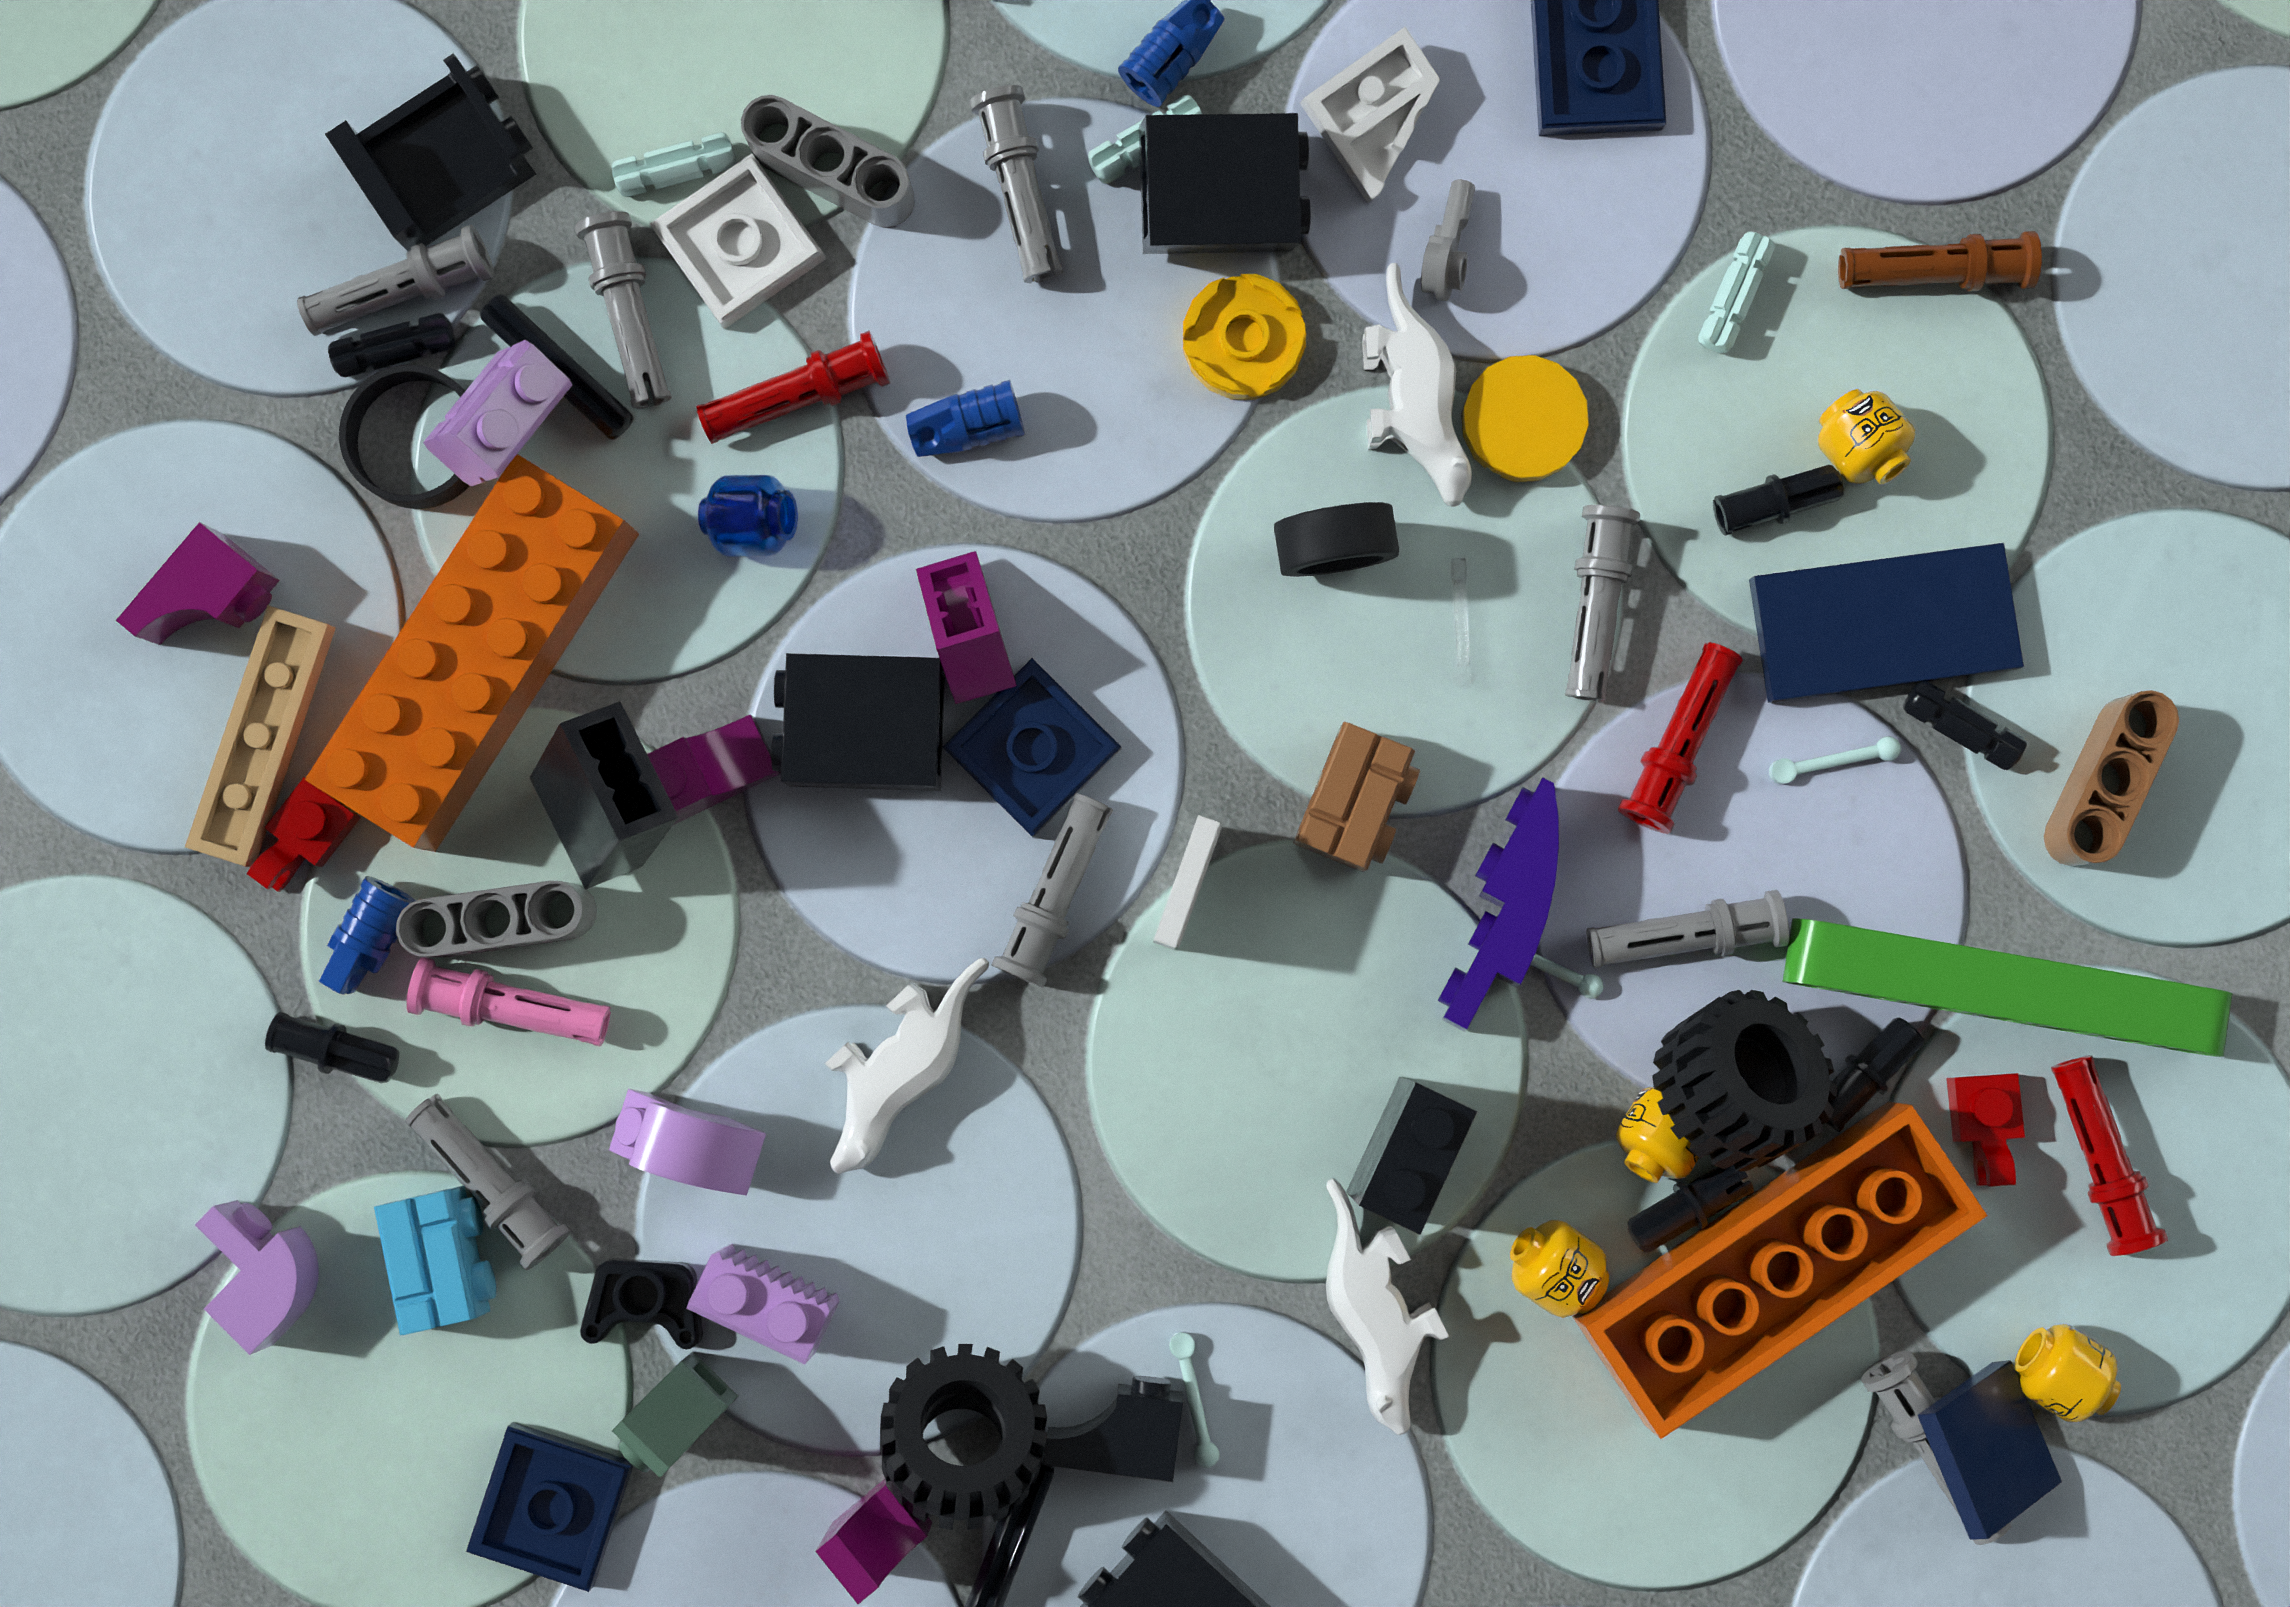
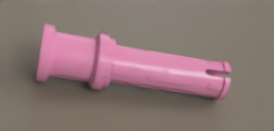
[407,957,611,1047]

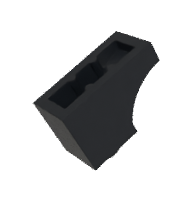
[1042,1376,1183,1482]

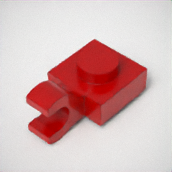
[247,777,361,892]
[1946,1073,2025,1187]

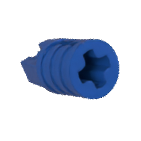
[1118,0,1225,107]
[906,380,1025,457]
[319,876,416,995]

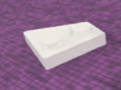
[1300,27,1440,203]

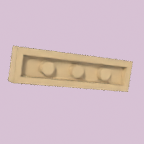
[185,605,336,867]

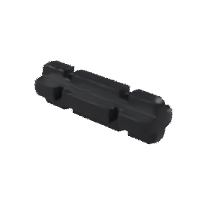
[328,313,455,378]
[1903,681,2027,770]

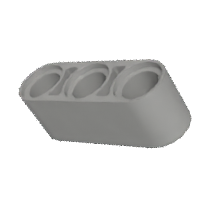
[741,95,915,228]
[396,881,597,958]

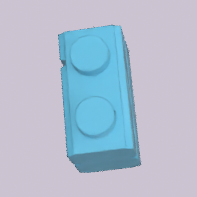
[374,1185,496,1336]

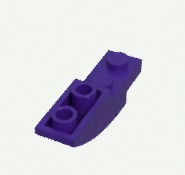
[1438,777,1559,1032]

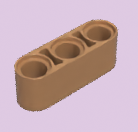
[2044,690,2179,866]

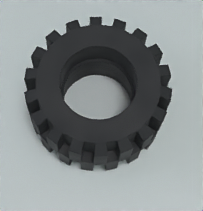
[1652,990,1837,1171]
[880,1344,1047,1530]

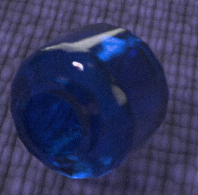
[698,475,798,557]

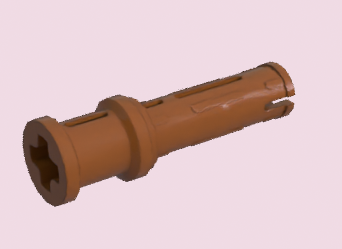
[1838,231,2042,291]

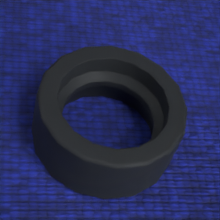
[1274,502,1399,577]

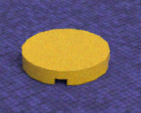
[1183,274,1306,400]
[1461,355,1589,482]

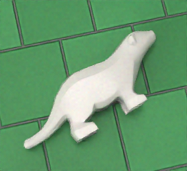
[1362,263,1472,507]
[825,958,989,1174]
[1326,1178,1449,1435]

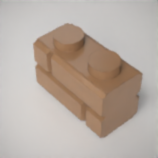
[1293,722,1420,872]

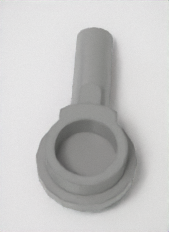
[1421,179,1475,301]

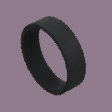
[339,365,470,509]

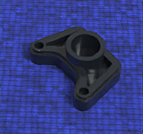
[580,1258,703,1350]

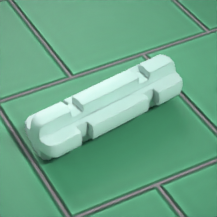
[1088,95,1202,184]
[612,132,736,197]
[1698,231,1775,353]

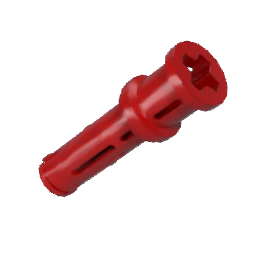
[696,331,891,444]
[1618,642,1743,834]
[2051,1055,2168,1256]

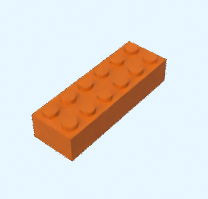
[304,454,639,852]
[1572,1101,1988,1439]

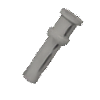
[969,85,1063,283]
[574,211,672,409]
[297,224,494,336]
[1565,505,1640,701]
[991,793,1113,988]
[1586,890,1789,968]
[405,1094,571,1270]
[1861,1350,2011,1545]

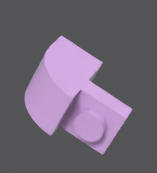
[609,1089,766,1196]
[195,1200,319,1355]

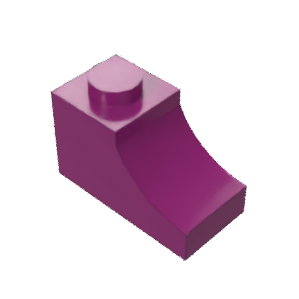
[116,522,280,645]
[916,551,1017,704]
[647,714,781,825]
[815,1479,933,1604]

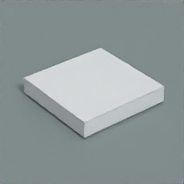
[650,153,826,329]
[1153,815,1222,950]

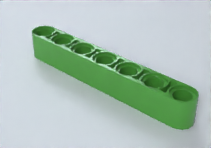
[1782,918,2233,1057]

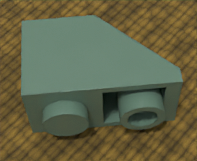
[612,1352,738,1478]

